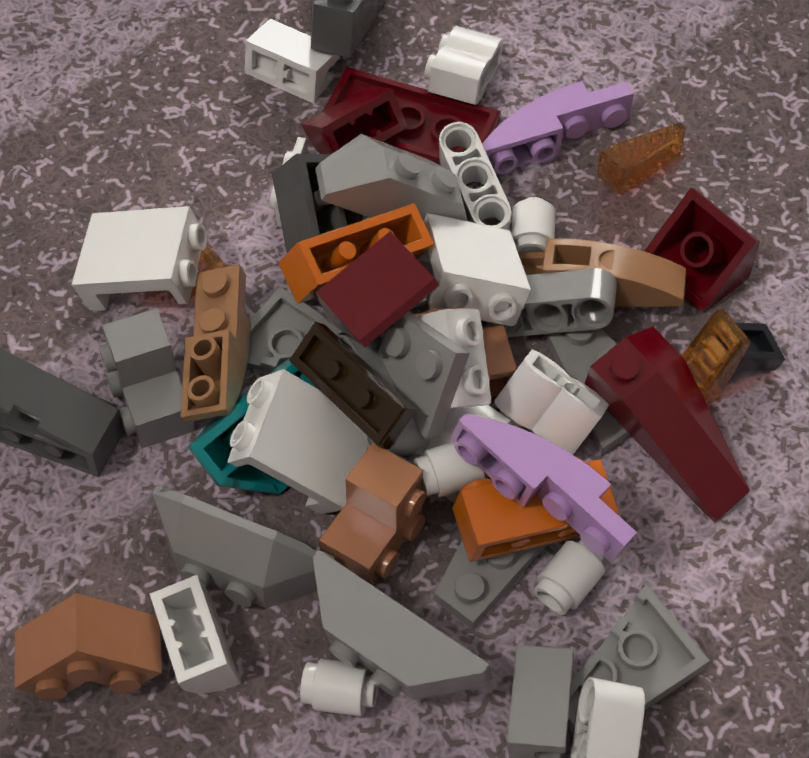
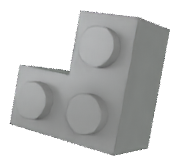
[98,308,195,449]

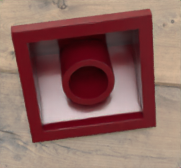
[644,187,760,313]
[316,231,440,348]

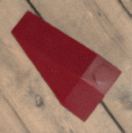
[584,326,750,523]

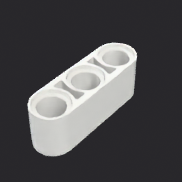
[439,122,511,230]
[570,677,645,758]

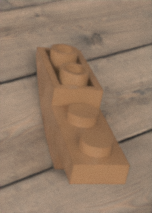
[518,238,687,307]
[180,264,251,422]

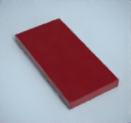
[323,67,501,166]

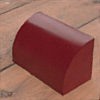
[301,86,408,154]

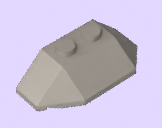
[315,134,467,221]
[153,486,335,609]
[313,550,492,700]

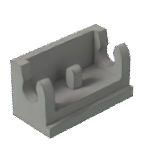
[507,645,574,758]

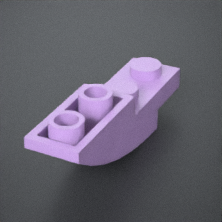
[482,81,634,174]
[450,414,637,563]

